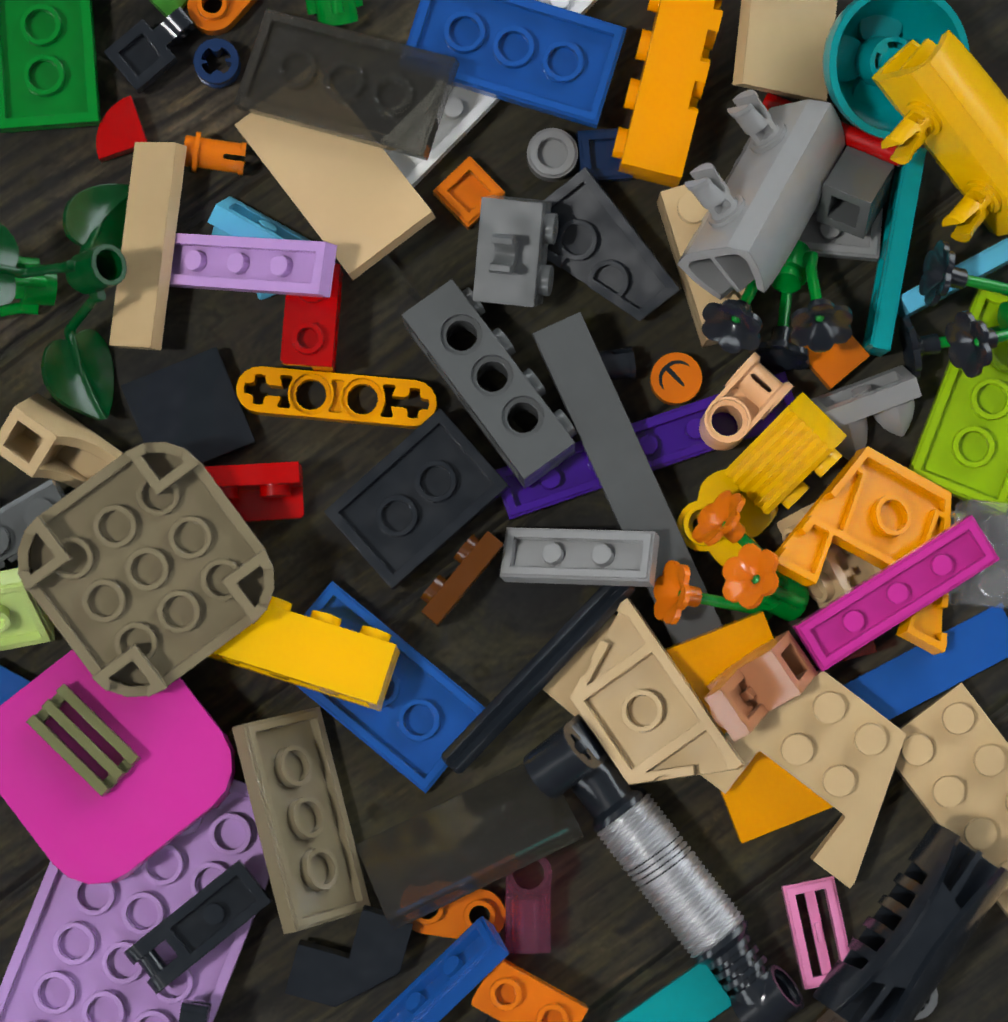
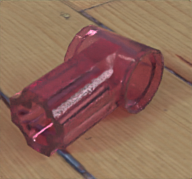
[504,848,552,954]

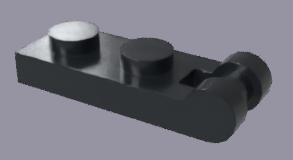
[124,860,273,994]

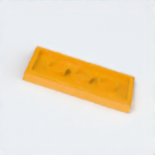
[665,611,833,844]

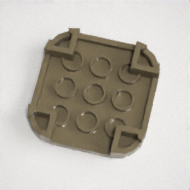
[17,442,275,697]

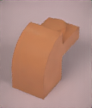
[704,630,818,742]

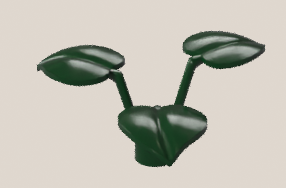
[0,183,129,420]

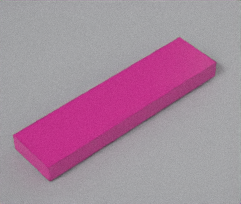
[792,515,1000,672]

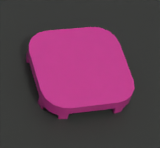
[0,649,236,884]

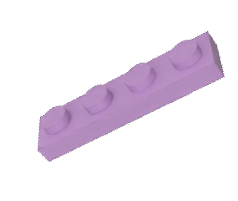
[169,233,337,298]

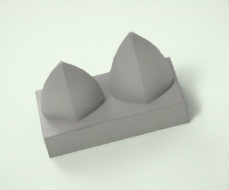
[811,365,922,460]

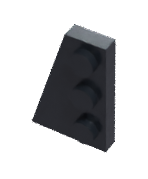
[545,167,682,321]

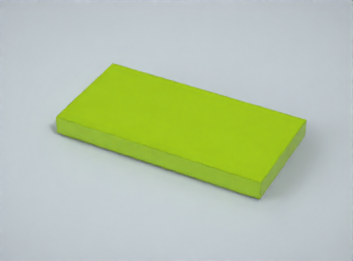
[908,289,1008,515]

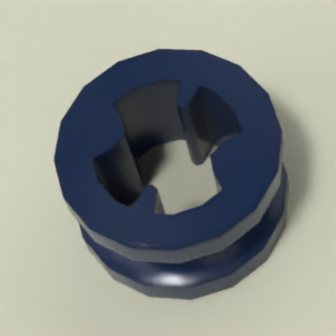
[193,38,241,89]

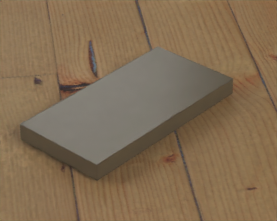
[232,706,371,934]

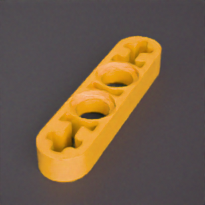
[236,366,437,429]

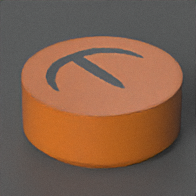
[650,352,702,406]

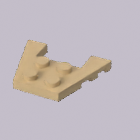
[701,670,906,888]

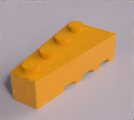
[611,0,723,188]

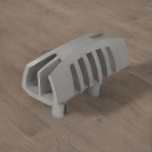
[677,90,845,300]

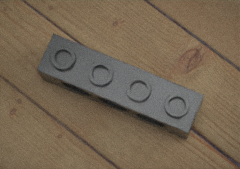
[402,279,577,489]

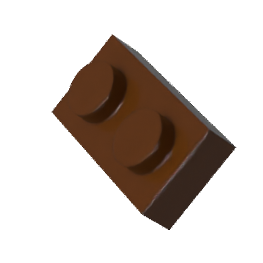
[420,531,504,627]

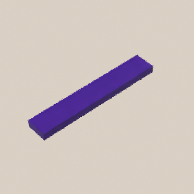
[496,371,795,521]

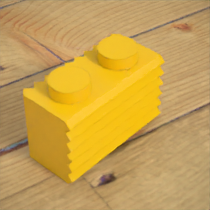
[724,392,847,515]

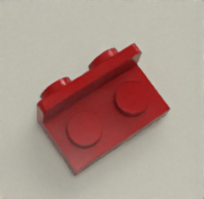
[280,264,343,373]
[205,461,305,522]

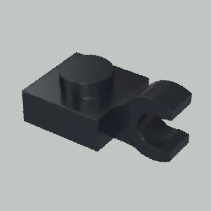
[104,7,197,94]

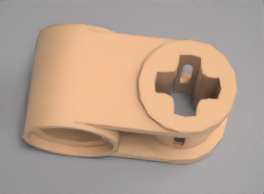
[699,352,794,451]

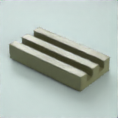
[26,683,141,797]

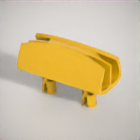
[871,30,1008,243]

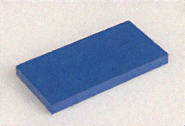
[400,0,627,129]
[296,581,485,794]

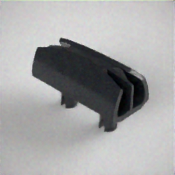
[813,822,1008,1022]

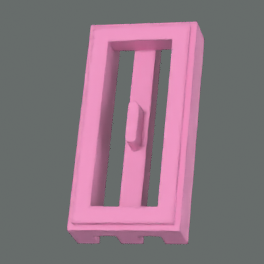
[781,875,850,990]

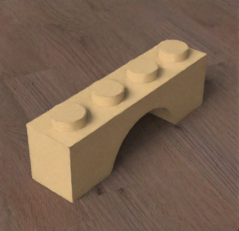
[0,393,123,489]

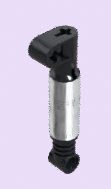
[523,714,804,1022]

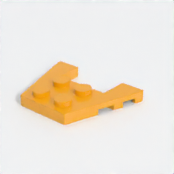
[775,446,952,655]

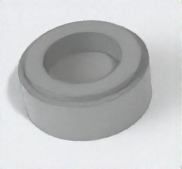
[527,128,578,182]

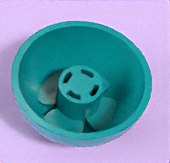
[822,0,970,139]

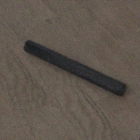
[441,585,635,774]

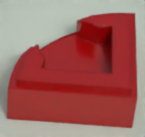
[96,95,148,163]

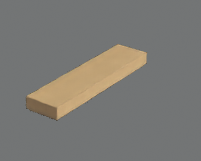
[109,142,187,351]

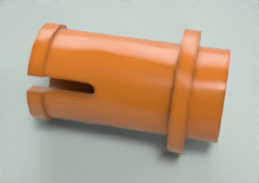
[184,131,247,176]

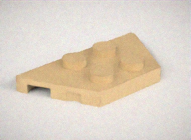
[570,598,745,785]

